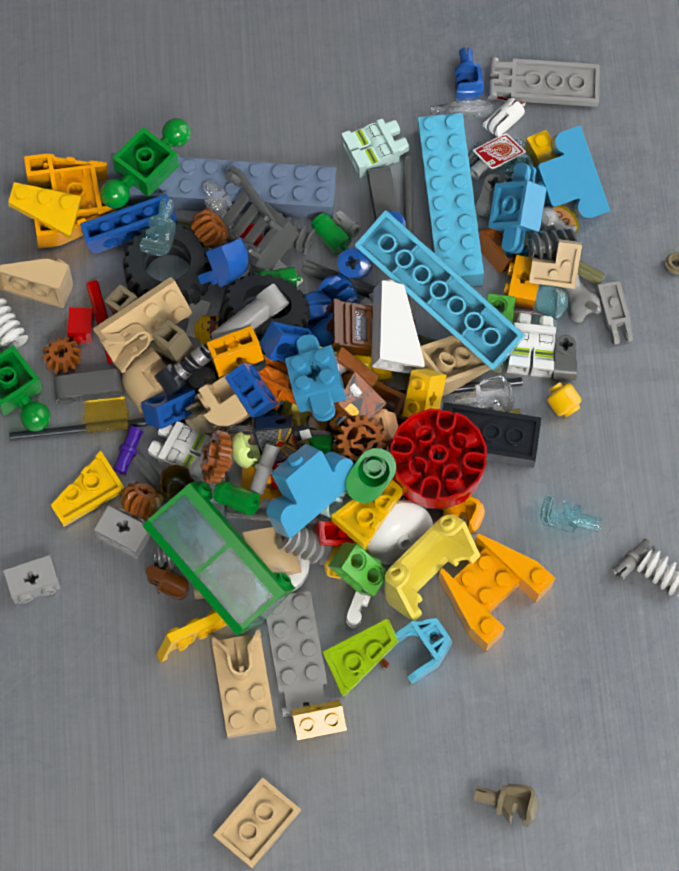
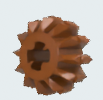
[190,208,229,249]
[42,336,82,376]
[121,481,163,519]

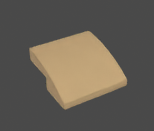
[243,527,302,580]

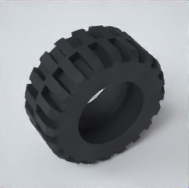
[123,222,212,307]
[218,274,311,355]

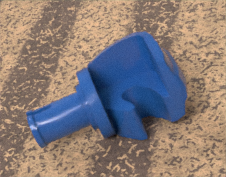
[455,48,484,101]
[317,273,366,322]

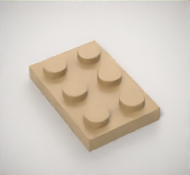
[213,777,301,869]

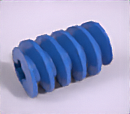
[338,248,373,279]

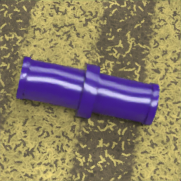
[112,426,143,475]

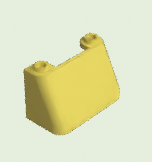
[384,514,481,621]

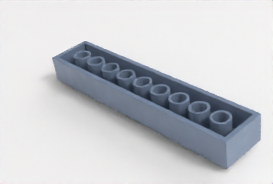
[108,153,336,219]

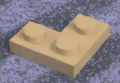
[529,239,582,289]

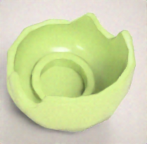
[231,432,261,468]

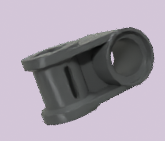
[475,174,504,218]
[552,334,577,381]

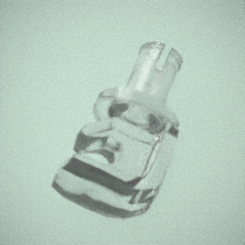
[453,376,515,412]

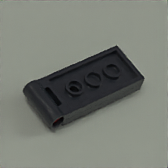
[440,401,542,468]

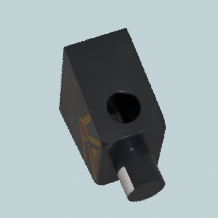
[252,414,312,464]

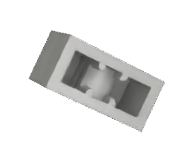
[94,506,151,559]
[3,555,61,604]

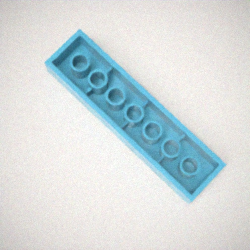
[418,113,484,287]
[355,210,526,371]

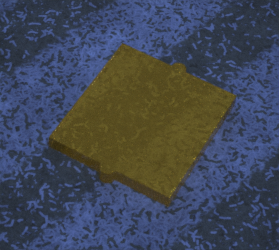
[83,397,129,434]

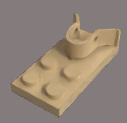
[93,277,192,373]
[211,629,276,738]

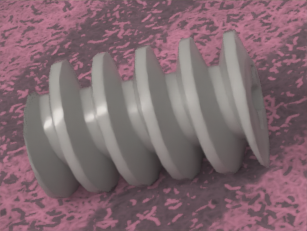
[277,527,333,566]

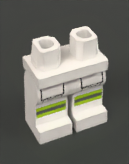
[507,313,556,378]
[148,422,212,481]

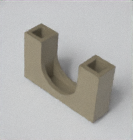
[105,284,195,364]

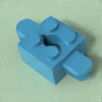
[488,162,547,254]
[285,335,347,421]

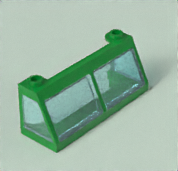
[142,480,295,636]

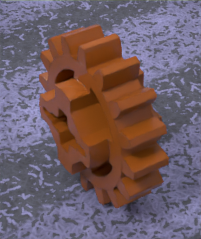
[334,415,387,464]
[200,430,233,484]

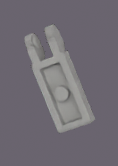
[596,280,634,344]

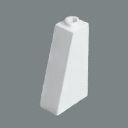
[371,280,424,374]

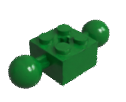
[100,118,191,209]
[0,345,51,432]

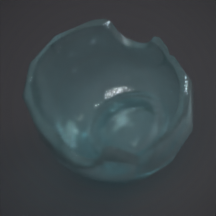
[536,285,568,320]

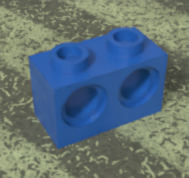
[259,321,319,361]
[225,363,279,417]
[141,386,196,429]

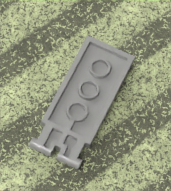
[489,57,600,107]
[263,591,331,717]

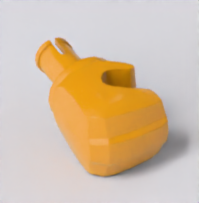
[440,496,485,535]

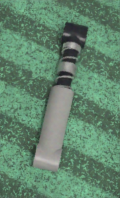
[154,283,289,396]

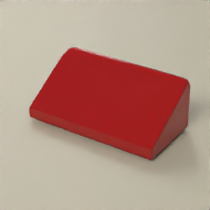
[314,521,355,546]

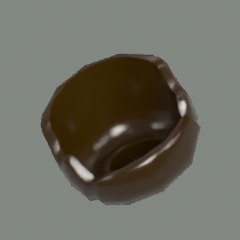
[158,464,195,504]

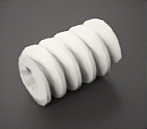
[0,298,28,351]
[637,549,679,597]

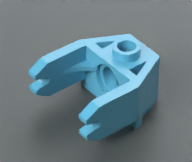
[396,618,453,684]

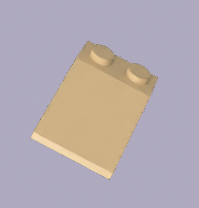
[0,258,73,308]
[420,335,491,396]

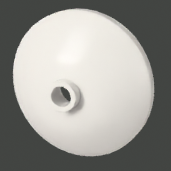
[367,500,433,565]

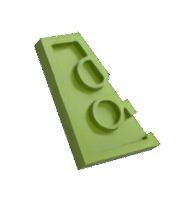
[323,619,399,696]

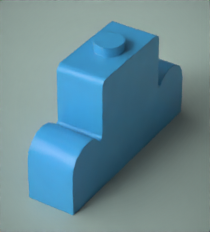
[535,125,611,220]
[267,444,354,539]

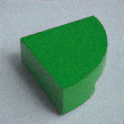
[308,435,333,454]

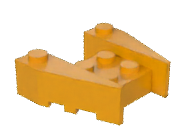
[24,153,115,249]
[438,534,555,652]

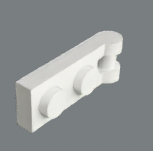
[347,571,371,630]

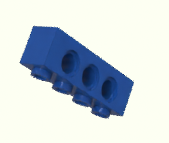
[81,194,178,254]

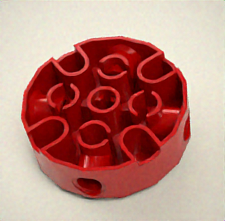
[390,409,487,509]

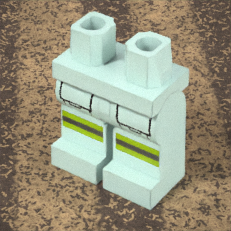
[341,118,409,178]

